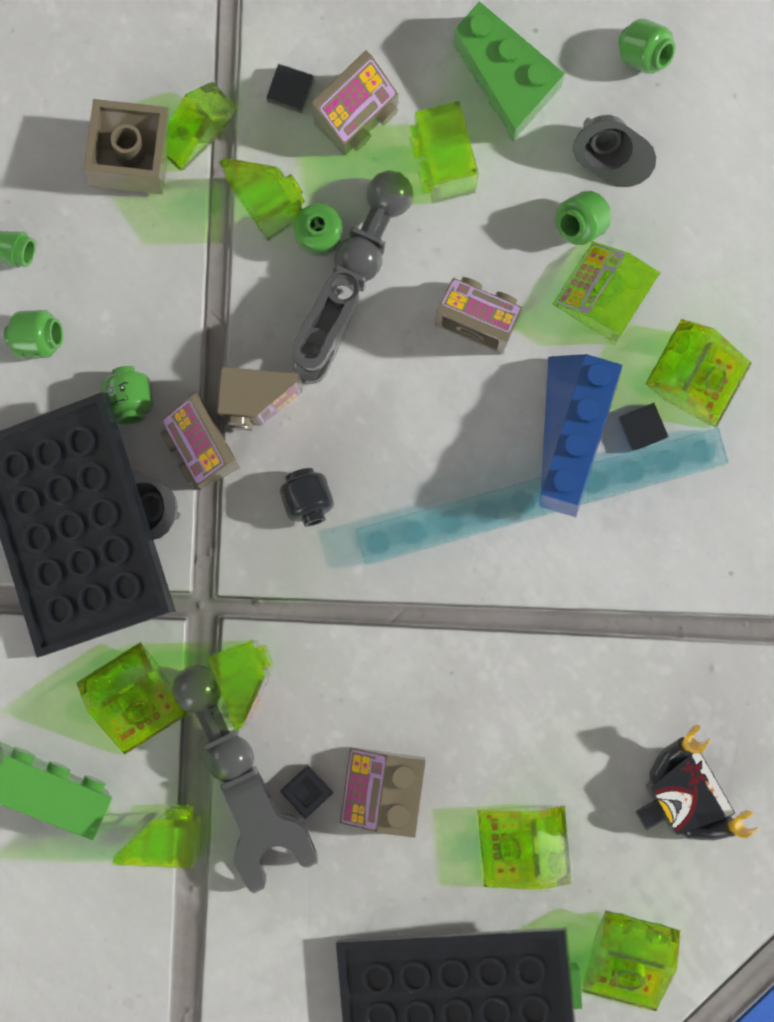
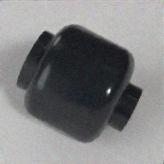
[280,468,334,527]

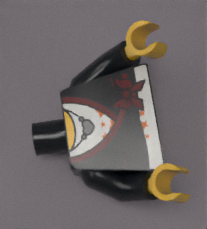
[635,725,758,841]

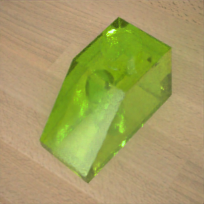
[168,82,238,171]

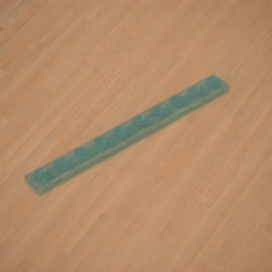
[355,427,729,566]

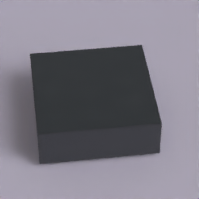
[266,64,314,113]
[618,403,669,452]
[280,765,334,819]

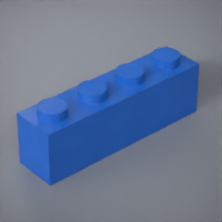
[540,354,623,518]

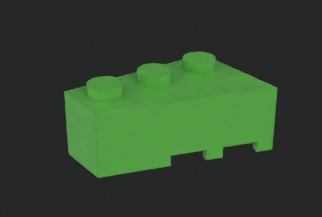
[453,1,565,142]
[0,741,112,840]

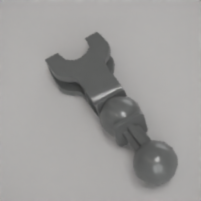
[292,170,414,384]
[172,665,318,894]

